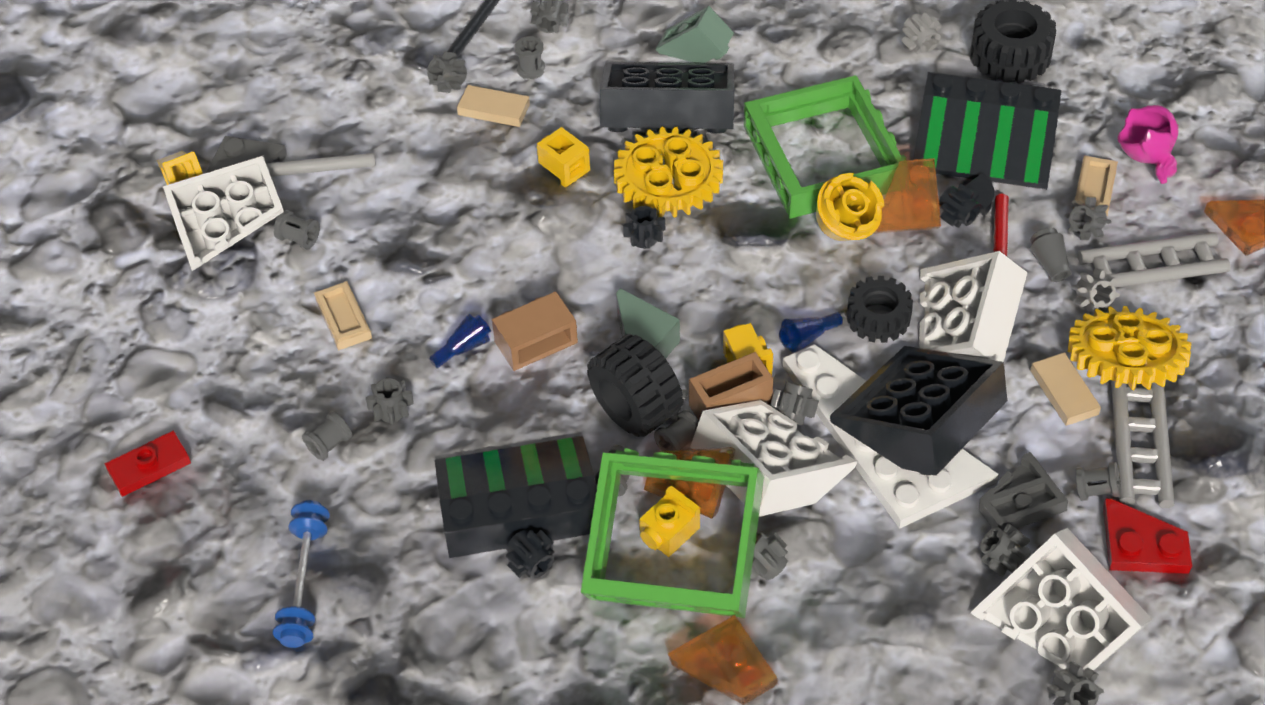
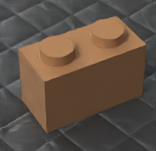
[492,291,578,371]
[689,352,773,420]

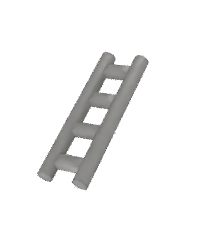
[1078,232,1230,288]
[1111,380,1175,508]

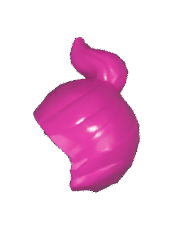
[1117,105,1178,184]

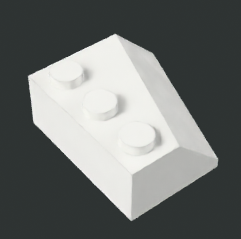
[163,156,284,271]
[919,251,1027,362]
[690,400,858,517]
[970,528,1152,671]

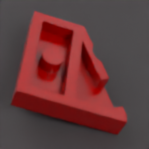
[1103,498,1192,574]

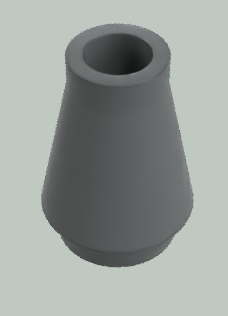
[1030,227,1072,282]

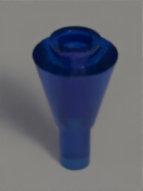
[779,312,843,353]
[429,313,491,369]

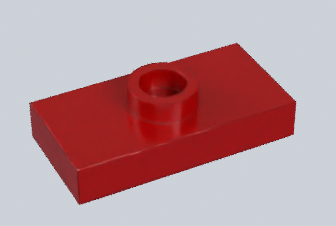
[104,430,191,497]

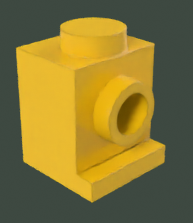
[537,127,590,188]
[157,151,203,185]
[723,323,773,376]
[640,485,700,557]

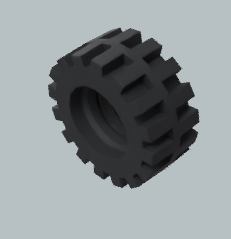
[847,276,913,343]

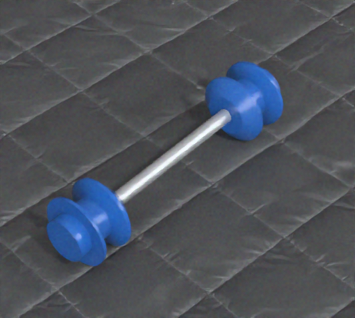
[273,500,330,648]

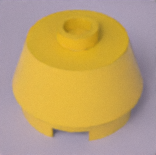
[816,173,884,241]

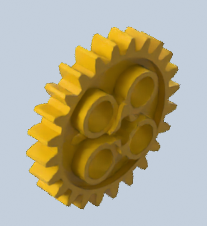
[614,127,723,218]
[1067,306,1191,390]

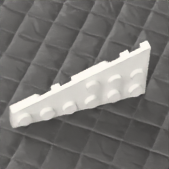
[782,344,999,529]

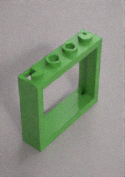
[744,75,909,219]
[581,449,764,618]

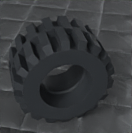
[970,0,1057,83]
[587,334,683,437]

